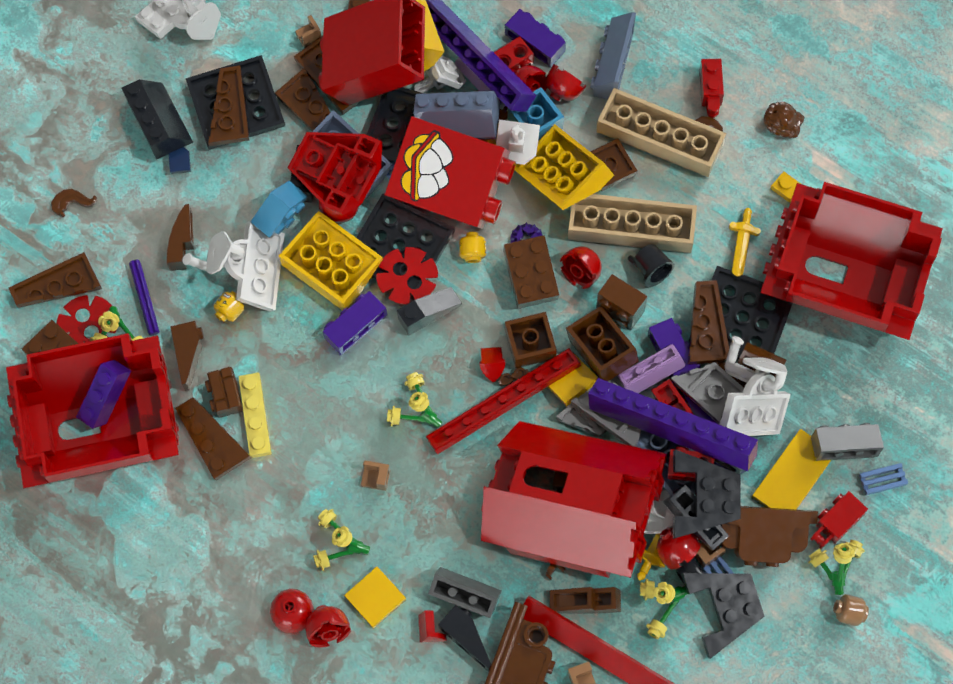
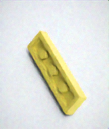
[238,373,272,458]

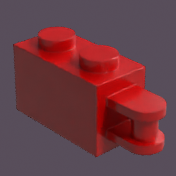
[699,59,724,118]
[810,491,868,550]

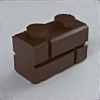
[205,367,243,418]

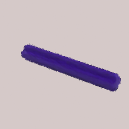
[129,259,160,336]

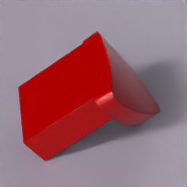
[479,347,505,382]
[418,610,447,642]

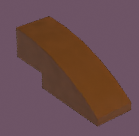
[167,204,194,271]
[549,587,621,614]

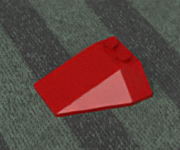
[287,132,382,215]

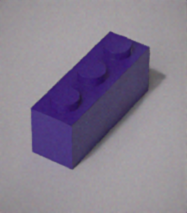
[505,9,566,68]
[323,291,388,355]
[76,360,131,429]

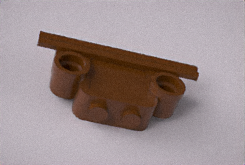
[720,506,818,567]
[485,602,556,684]

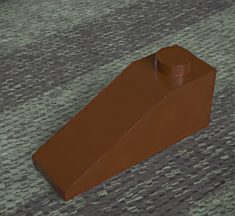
[170,321,204,391]

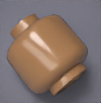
[833,594,869,626]

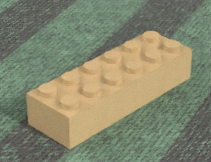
[596,88,727,177]
[568,194,697,253]

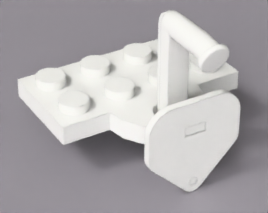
[134,0,221,40]
[182,221,285,312]
[719,336,791,436]

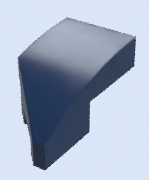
[169,147,191,174]

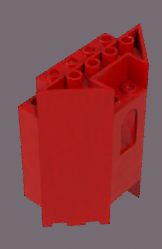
[761,182,943,340]
[6,333,179,489]
[481,421,667,578]

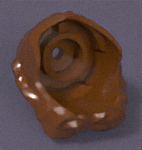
[764,102,805,138]

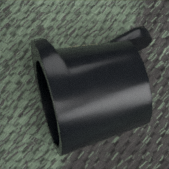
[627,244,674,287]

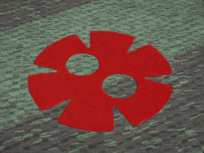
[376,247,438,304]
[56,295,116,344]

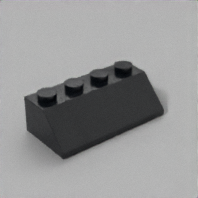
[121,79,193,160]

